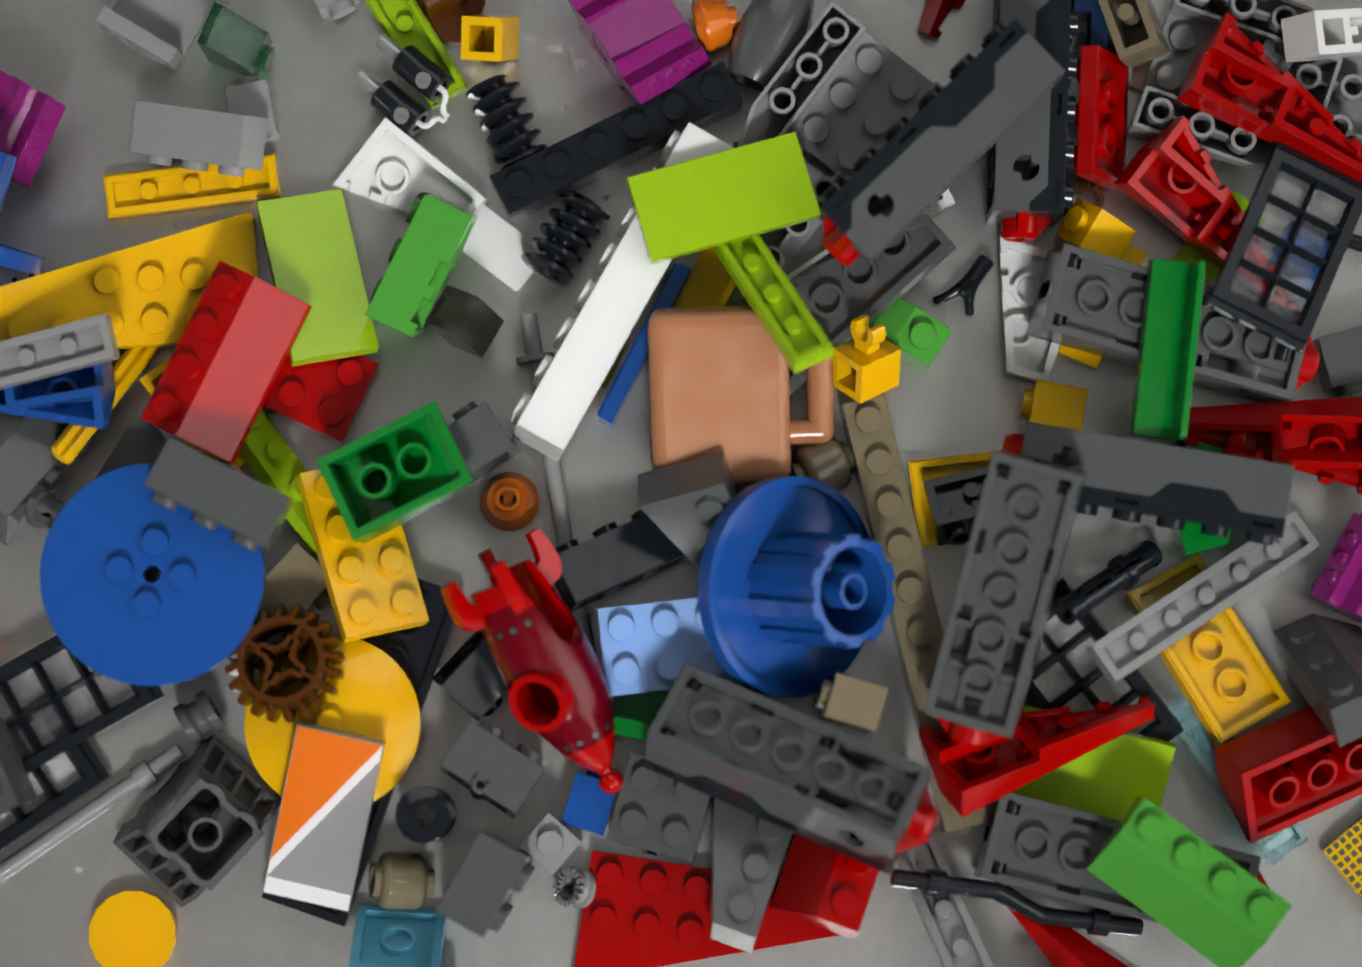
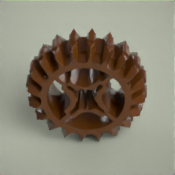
[225,604,346,724]

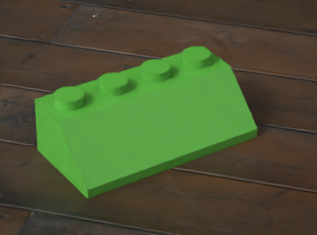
[1086,797,1292,967]

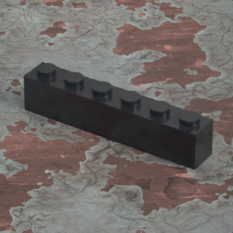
[490,61,742,223]

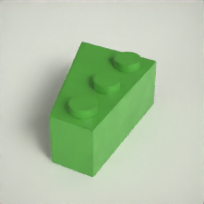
[364,194,478,337]

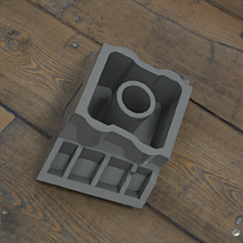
[113,734,282,907]

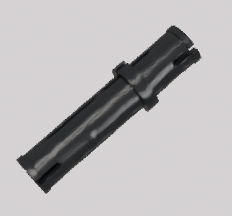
[1054,540,1162,625]

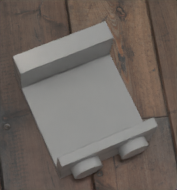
[95,0,220,73]

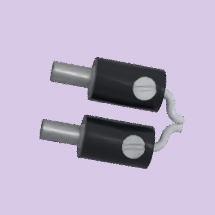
[354,34,452,137]

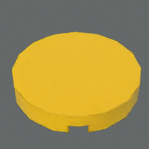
[89,890,178,967]

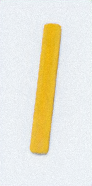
[51,347,160,464]

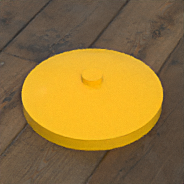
[244,636,422,802]

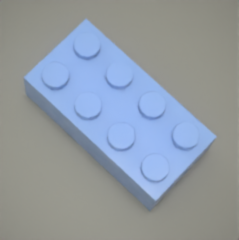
[597,598,738,697]

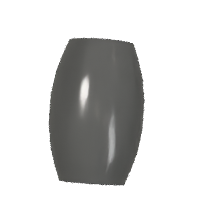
[728,0,814,92]

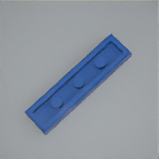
[597,262,691,428]

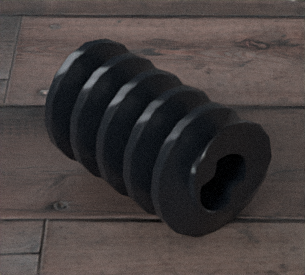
[465,74,548,170]
[521,191,611,287]
[395,786,457,843]

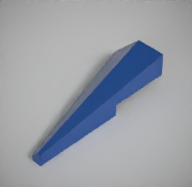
[0,361,116,429]

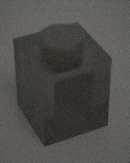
[425,285,504,358]

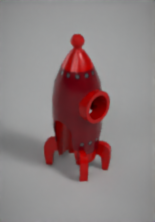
[441,528,624,794]

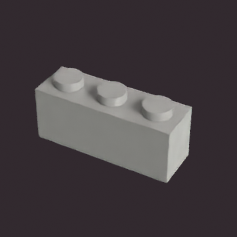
[130,100,269,177]

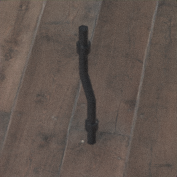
[890,869,1143,937]

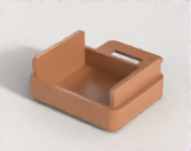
[647,306,834,485]

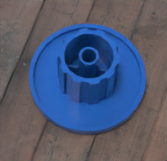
[40,463,266,687]
[698,476,896,698]

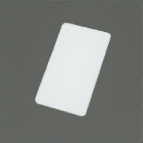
[462,204,537,291]

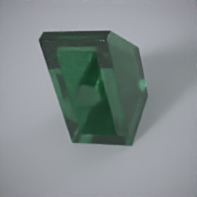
[197,2,275,76]

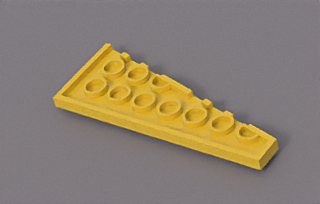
[0,213,259,349]

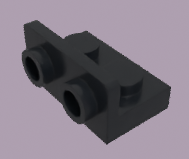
[923,466,989,546]

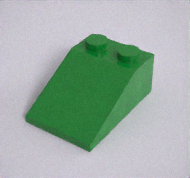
[316,401,474,543]

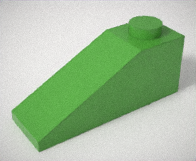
[869,298,953,373]

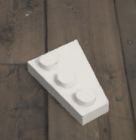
[333,117,488,214]
[998,237,1060,382]

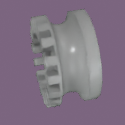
[553,867,596,908]

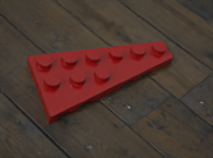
[574,850,839,967]

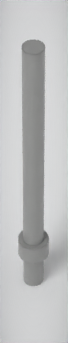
[0,743,186,883]

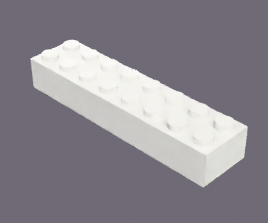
[510,122,734,462]

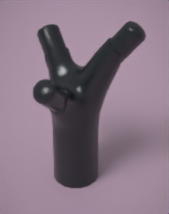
[933,254,994,316]

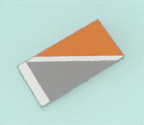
[262,721,386,912]

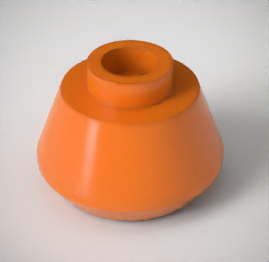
[691,0,739,54]
[480,472,539,531]

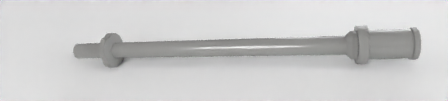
[516,313,597,654]

